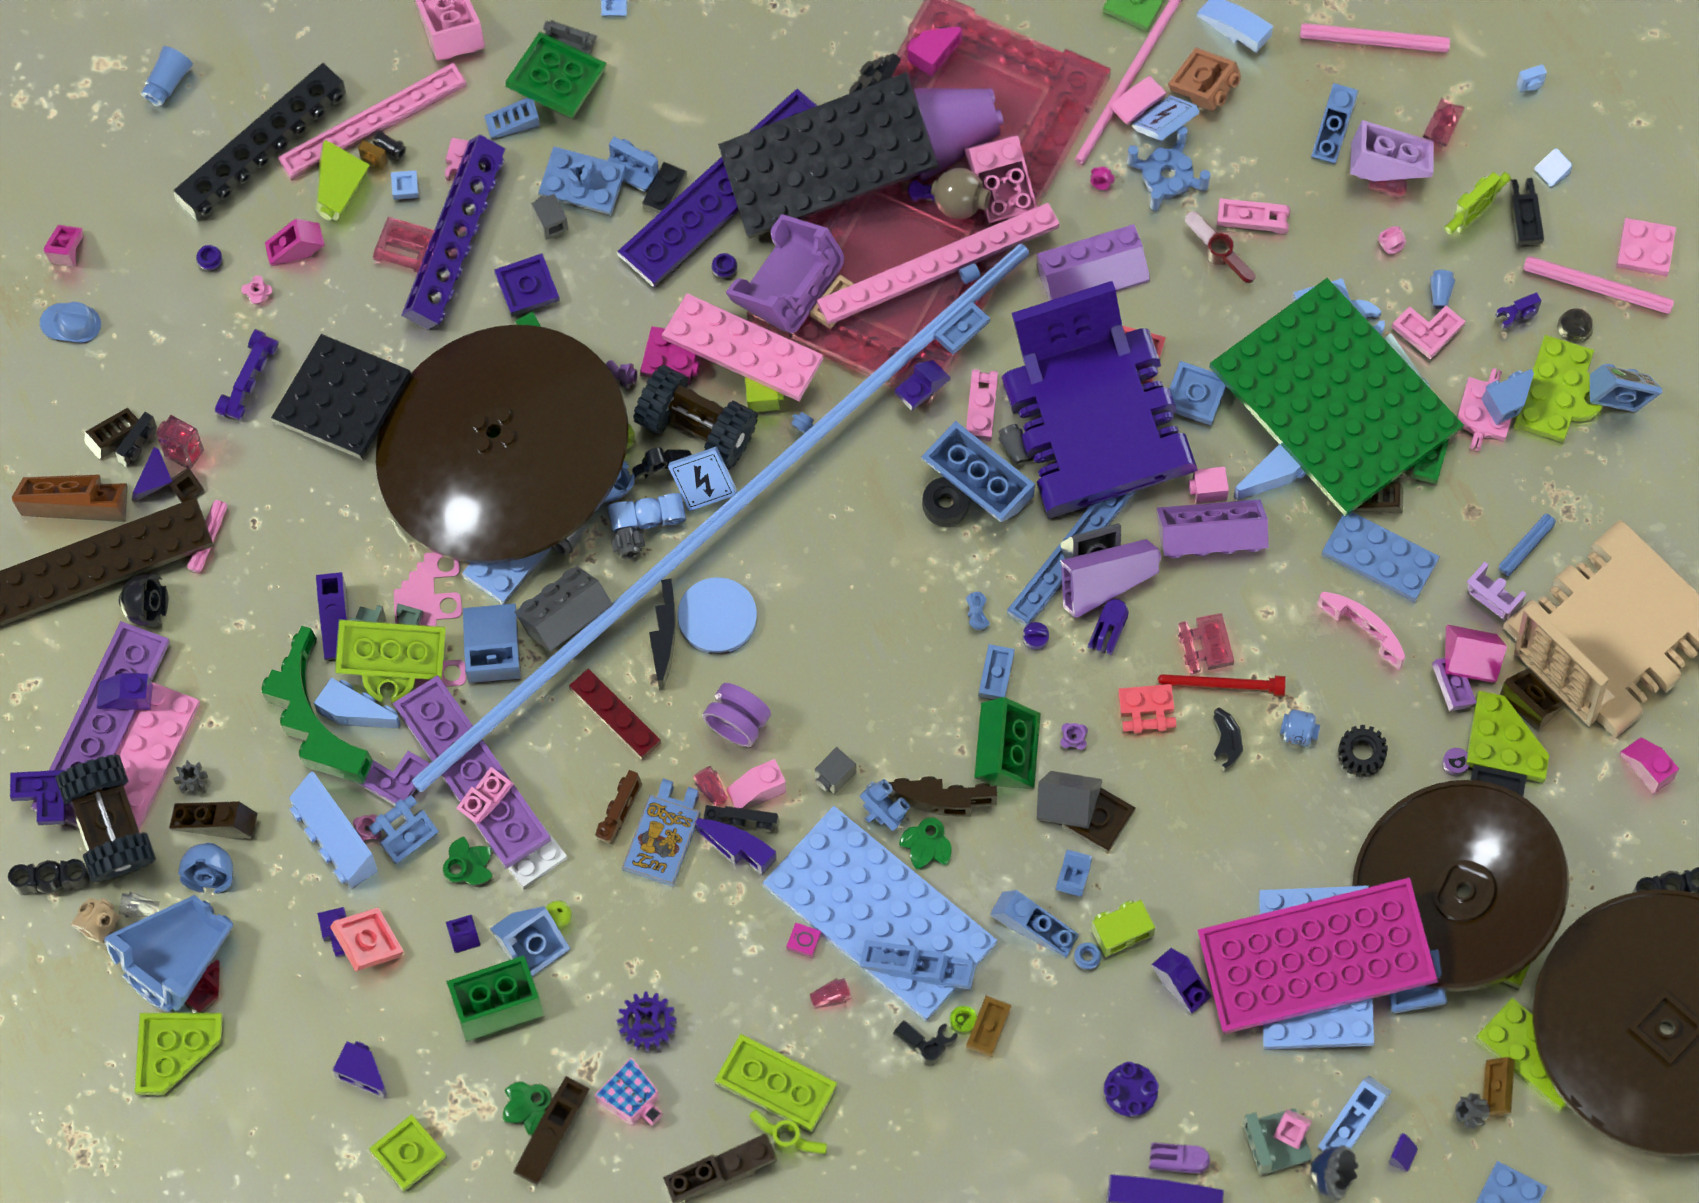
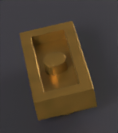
[966,996,1011,1057]
[1483,1057,1515,1116]

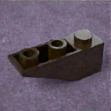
[169,801,258,839]

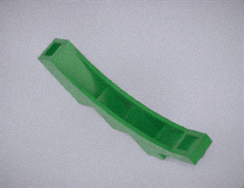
[261,625,373,784]

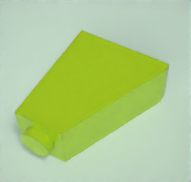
[315,139,370,222]

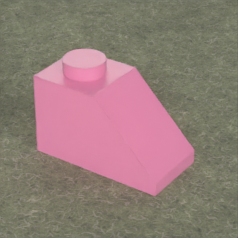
[726,759,786,809]

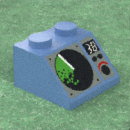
[1590,364,1662,412]

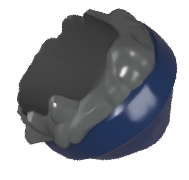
[1310,1145,1359,1201]

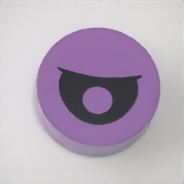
[1442,748,1469,776]

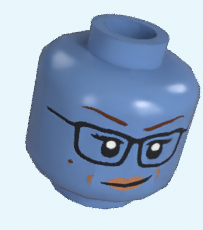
[1280,709,1320,747]

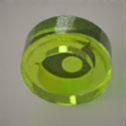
[950,1006,977,1035]

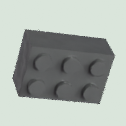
[514,566,613,651]

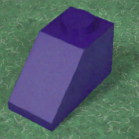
[97,673,153,710]
[332,1041,387,1099]

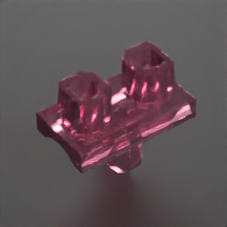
[1423,98,1465,147]

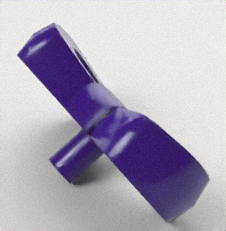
[908,180,935,202]

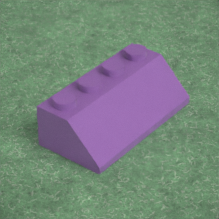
[1036,224,1150,301]
[1157,499,1269,558]

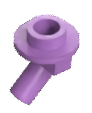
[606,360,637,389]

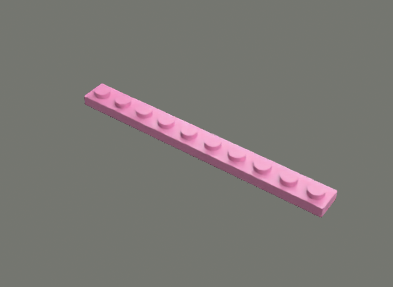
[817,203,1059,325]

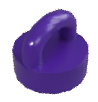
[1023,622,1049,650]

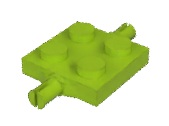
[1444,172,1511,235]

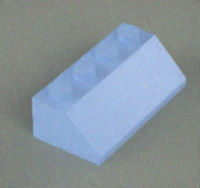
[289,771,378,889]

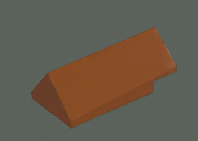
[12,474,127,522]

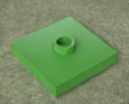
[1102,0,1165,32]

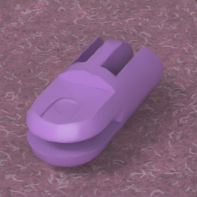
[1149,1142,1210,1174]

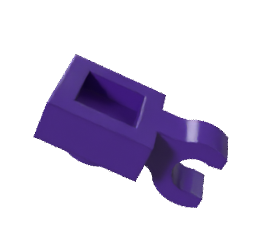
[1495,292,1542,329]
[317,907,346,957]

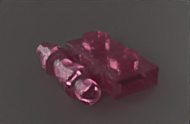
[1178,613,1234,674]

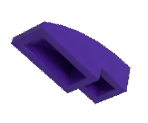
[695,818,777,875]

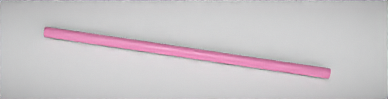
[1075,0,1181,165]

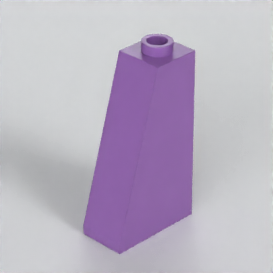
[1061,539,1161,618]

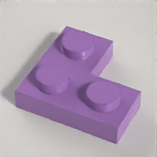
[357,751,430,806]

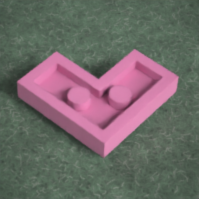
[1392,306,1465,360]

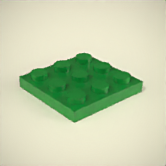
[505,31,607,119]

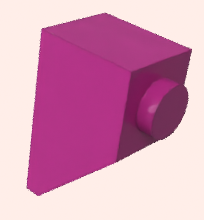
[907,26,962,77]
[265,218,324,266]
[1619,737,1679,794]

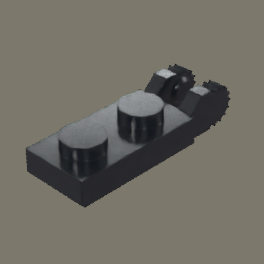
[1510,178,1544,245]

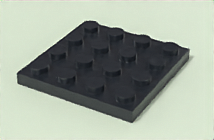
[271,334,412,459]

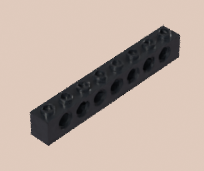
[173,63,346,221]

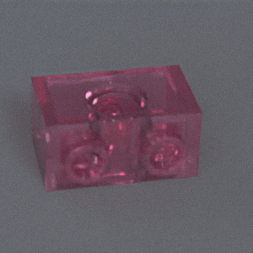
[157,415,204,470]

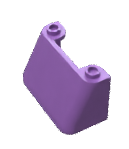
[726,214,844,333]

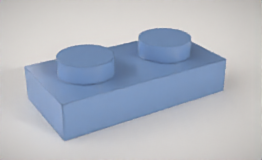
[935,302,990,355]
[978,644,1015,699]

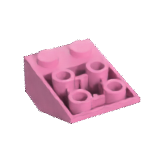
[964,135,1037,223]

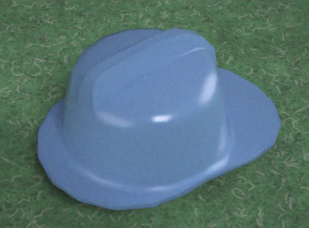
[40,302,101,343]

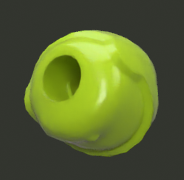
[545,900,572,930]

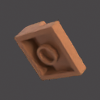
[1168,47,1241,111]

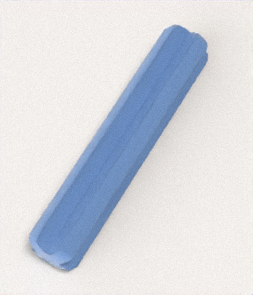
[1498,514,1556,576]

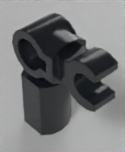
[632,447,692,479]
[893,1020,958,1066]

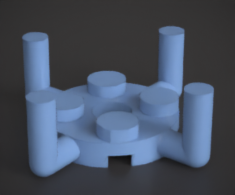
[1127,126,1210,211]

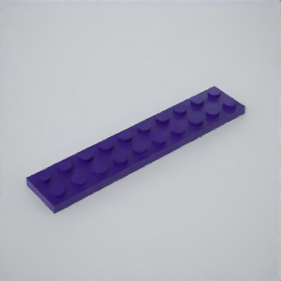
[618,89,817,287]

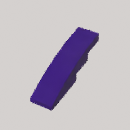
[1107,1174,1224,1203]

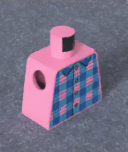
[595,1058,663,1126]

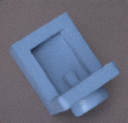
[1056,850,1092,897]

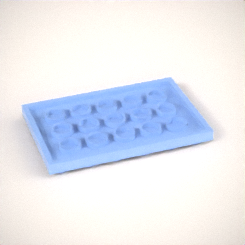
[1259,886,1374,1050]

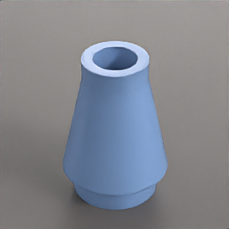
[1430,270,1456,310]

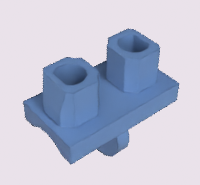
[859,779,910,831]

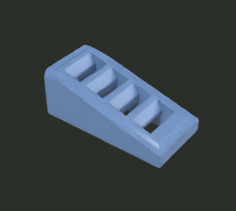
[484,98,540,139]

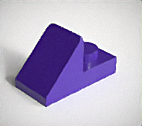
[895,360,951,411]

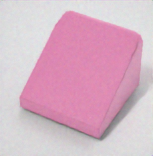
[1273,1109,1312,1149]

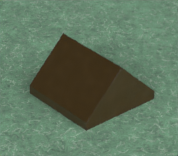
[1500,668,1566,732]

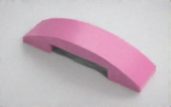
[1317,592,1405,670]

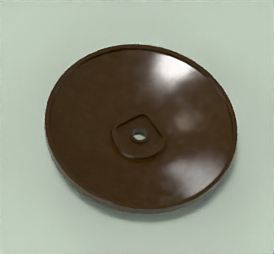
[1352,780,1570,991]

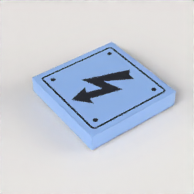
[1131,95,1199,141]
[668,446,738,511]

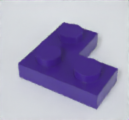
[10,770,66,825]

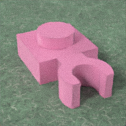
[445,138,469,181]

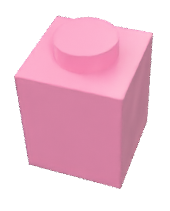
[1188,467,1229,504]

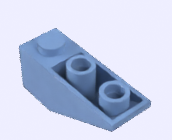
[1312,83,1359,163]
[990,890,1079,957]

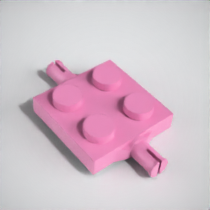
[1457,369,1511,451]

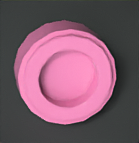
[1378,226,1406,254]

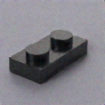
[642,162,687,214]
[115,412,157,467]

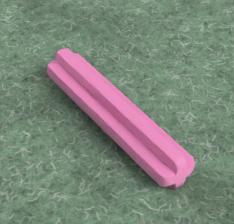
[187,500,228,573]

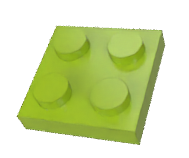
[368,1114,447,1192]

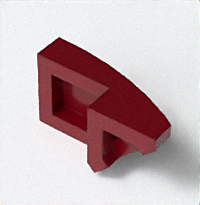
[184,959,220,1013]

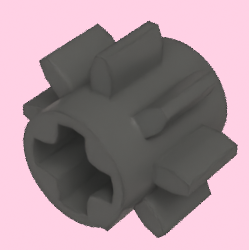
[611,527,645,559]
[173,760,208,795]
[1455,1093,1489,1129]

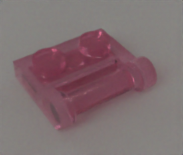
[373,217,434,273]

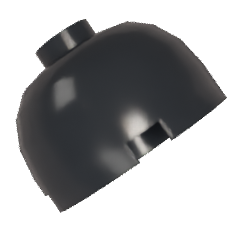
[119,574,168,627]

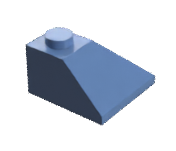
[490,906,570,976]

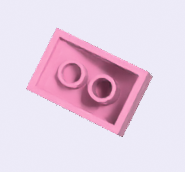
[415,0,485,60]

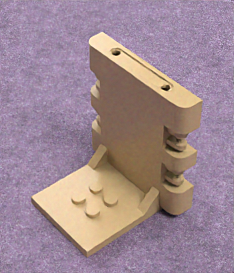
[1503,520,1699,738]

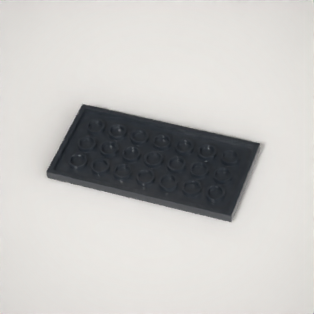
[718,72,939,239]

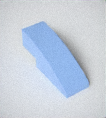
[1196,0,1273,53]

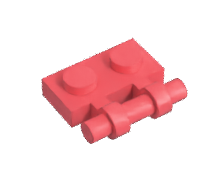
[1118,684,1176,734]

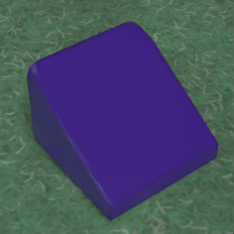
[446,915,480,953]
[1389,1133,1418,1172]

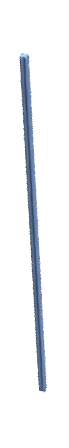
[412,244,1029,792]

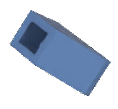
[1481,369,1534,425]

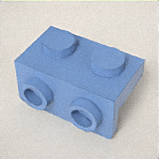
[607,137,659,192]

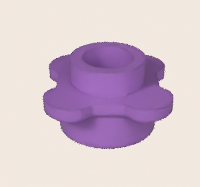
[1060,723,1088,750]

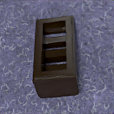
[85,407,139,459]
[1354,482,1403,513]

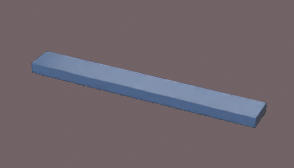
[1007,491,1137,626]

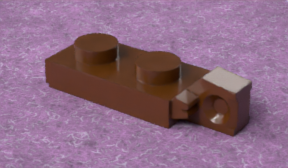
[595,770,642,844]

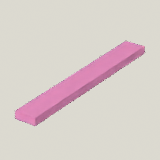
[278,62,467,180]

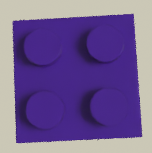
[494,253,560,317]

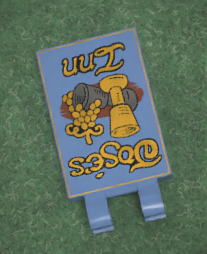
[622,778,701,887]

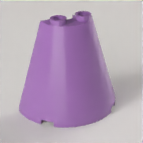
[914,88,1004,182]

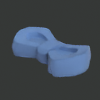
[966,592,990,630]

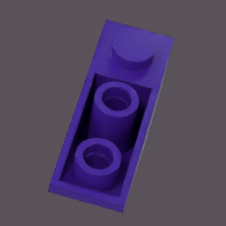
[316,572,348,660]

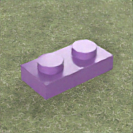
[1432,658,1476,711]

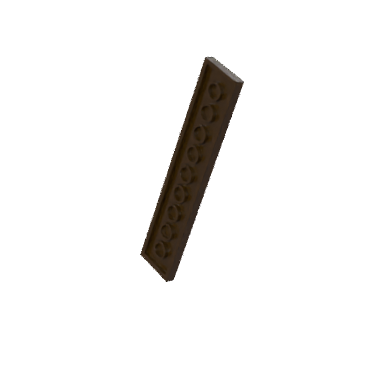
[0,497,214,627]

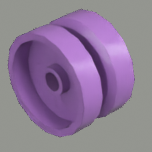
[702,683,771,747]

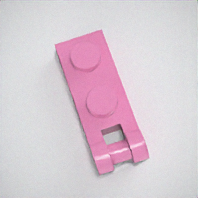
[1217,198,1290,234]
[966,369,998,441]

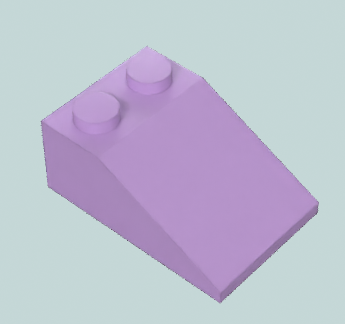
[1350,120,1434,181]

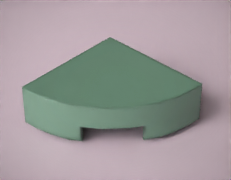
[396,604,423,625]

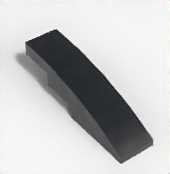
[649,579,676,690]

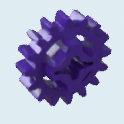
[617,991,677,1052]

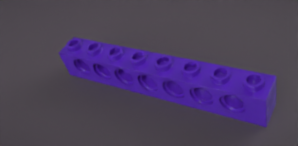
[401,134,506,330]

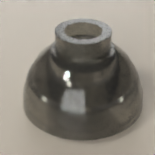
[1557,308,1594,343]

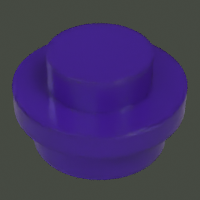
[196,245,222,270]
[712,253,737,278]

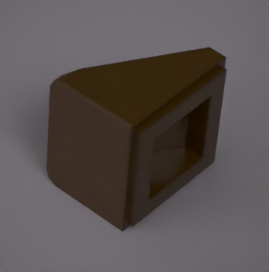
[167,468,204,503]

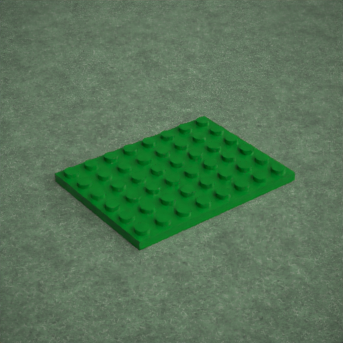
[1209,278,1464,517]

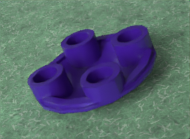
[1104,1061,1159,1117]

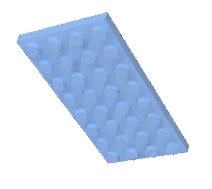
[763,806,997,1022]

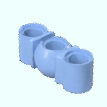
[607,493,686,533]

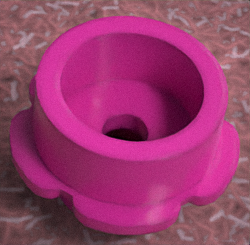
[1090,166,1115,190]

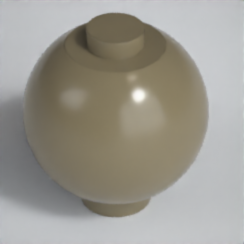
[931,168,990,219]

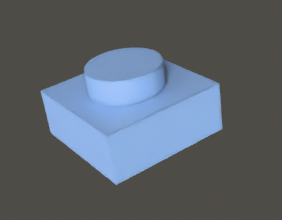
[1516,64,1547,92]
[391,170,419,200]

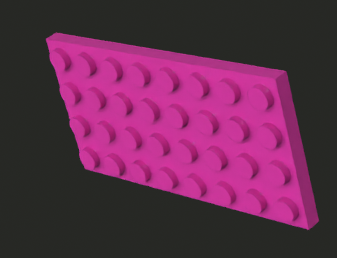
[1198,878,1437,1034]

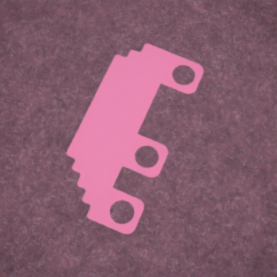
[393,552,466,688]

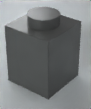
[531,193,569,239]
[815,747,856,795]

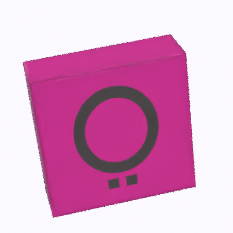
[786,922,821,958]

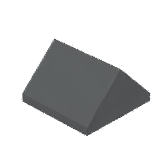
[1060,523,1121,559]
[1037,771,1103,829]

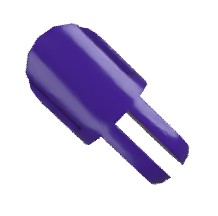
[1087,599,1129,656]

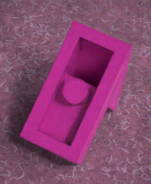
[44,225,83,267]

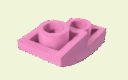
[1110,76,1167,124]
[456,767,514,824]

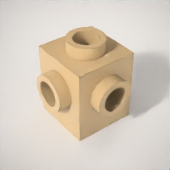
[71,898,120,943]

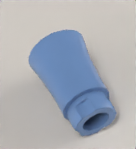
[141,46,193,106]

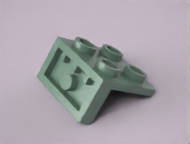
[1243,1108,1312,1175]

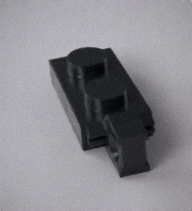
[704,805,780,832]

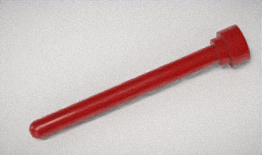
[1157,674,1286,697]

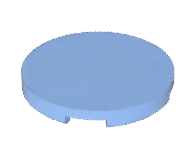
[678,577,757,653]

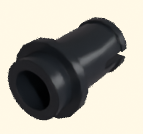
[372,131,406,160]

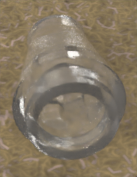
[119,891,160,918]

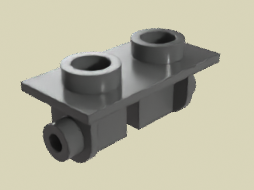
[543,20,597,54]

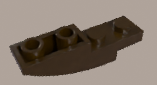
[889,776,997,817]
[513,1076,590,1186]
[663,1133,778,1203]

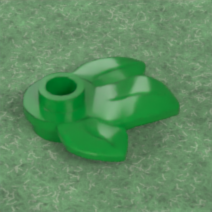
[899,817,952,869]
[443,836,493,885]
[502,1082,552,1135]

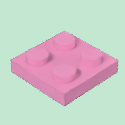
[1617,218,1676,277]

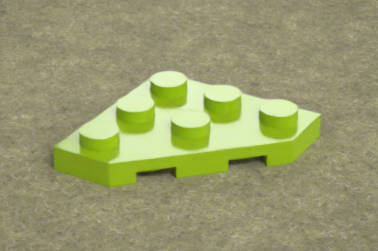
[1465,690,1549,783]
[135,1013,223,1095]

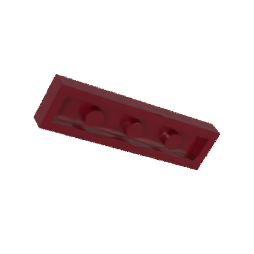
[569,668,661,761]

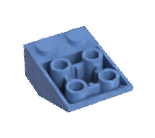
[463,603,521,683]

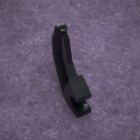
[1213,707,1243,772]

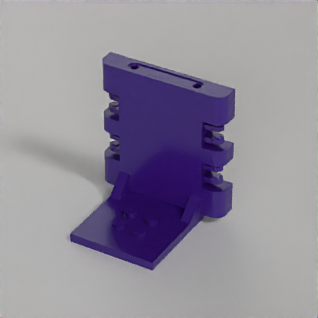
[1002,281,1198,519]

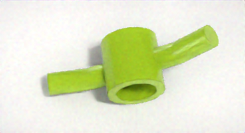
[749,1109,827,1154]

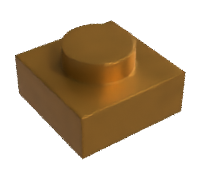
[358,140,388,170]

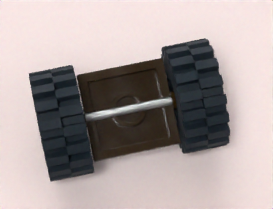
[633,365,758,470]
[55,754,156,882]

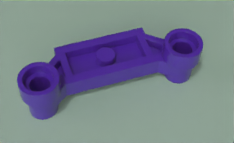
[215,329,279,421]

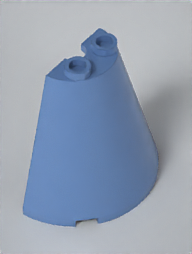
[104,895,233,1012]

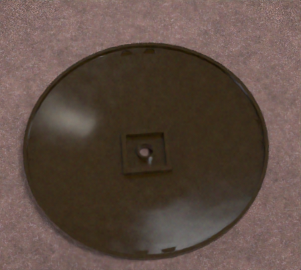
[376,325,628,564]
[1532,889,1699,1156]

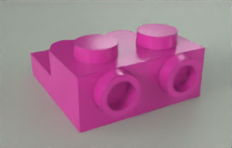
[640,326,700,386]

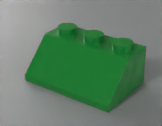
[974,697,1041,789]
[446,955,544,1042]

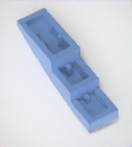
[859,940,976,989]

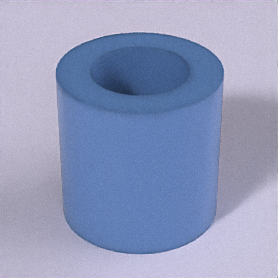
[959,263,981,284]

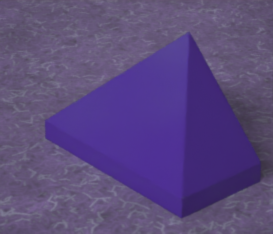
[131,447,172,502]

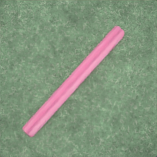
[1300,23,1450,52]
[1524,256,1674,314]

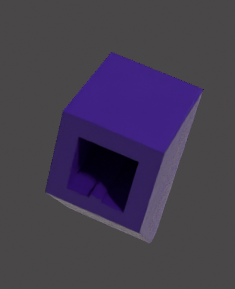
[1151,948,1212,1014]

